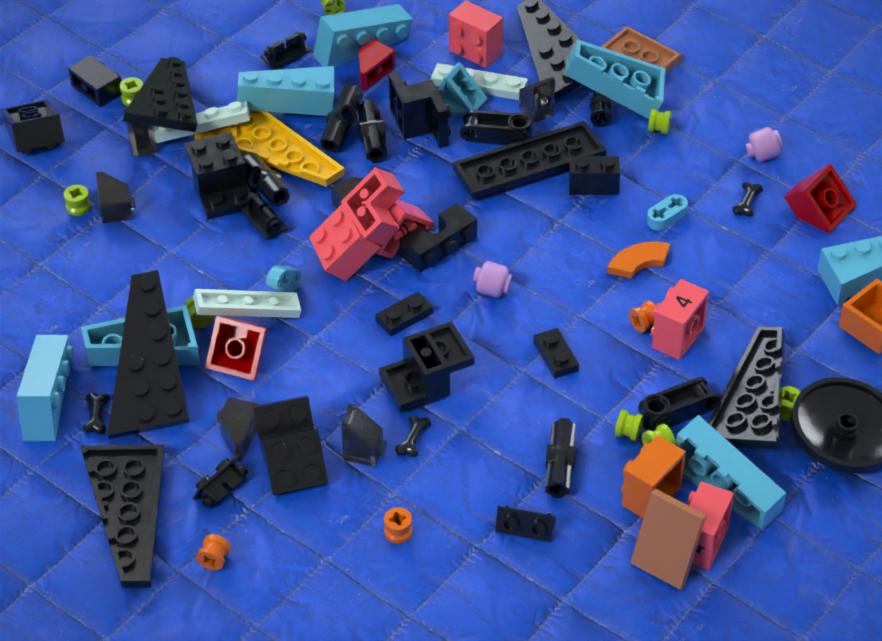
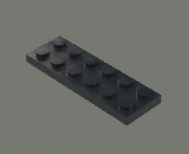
[453,121,606,200]

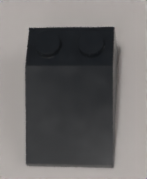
[1,100,65,154]

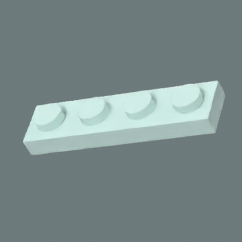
[431,63,528,101]
[154,101,250,143]
[193,289,301,318]

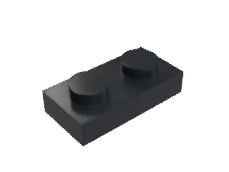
[375,291,433,336]
[533,328,579,379]

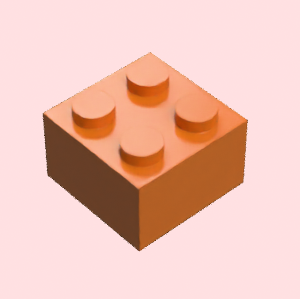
[839,278,882,355]
[621,435,686,518]

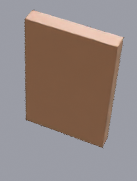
[601,26,682,74]
[630,489,707,590]

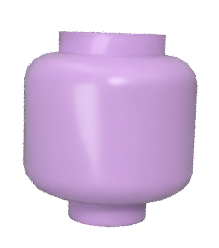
[745,127,783,163]
[472,261,512,298]

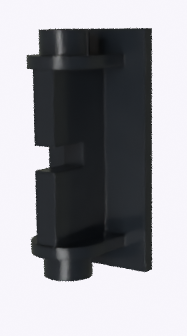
[260,31,311,69]
[241,192,288,239]
[193,454,248,508]
[495,505,556,542]

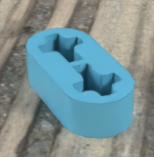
[647,194,688,230]
[266,265,301,292]

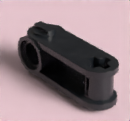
[460,110,532,145]
[638,377,720,431]

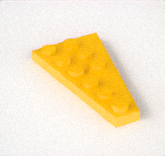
[194,111,345,187]

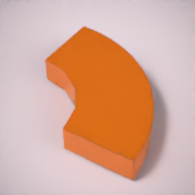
[607,242,670,279]

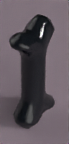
[732,182,763,217]
[82,392,110,434]
[395,415,431,457]

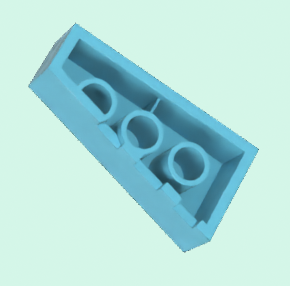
[313,4,413,68]
[565,39,666,119]
[237,66,334,116]
[818,236,882,306]
[81,305,200,366]
[17,335,74,441]
[676,415,786,530]

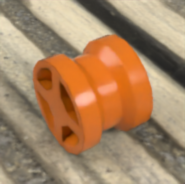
[629,300,656,333]
[384,507,413,544]
[196,534,231,571]

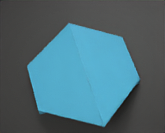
[440,62,487,114]

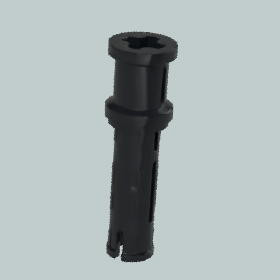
[590,89,612,127]

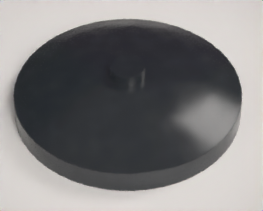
[790,377,882,473]

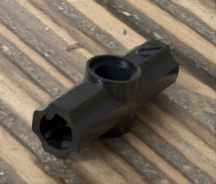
[320,84,363,153]
[358,99,387,163]
[243,152,290,207]
[545,418,576,498]

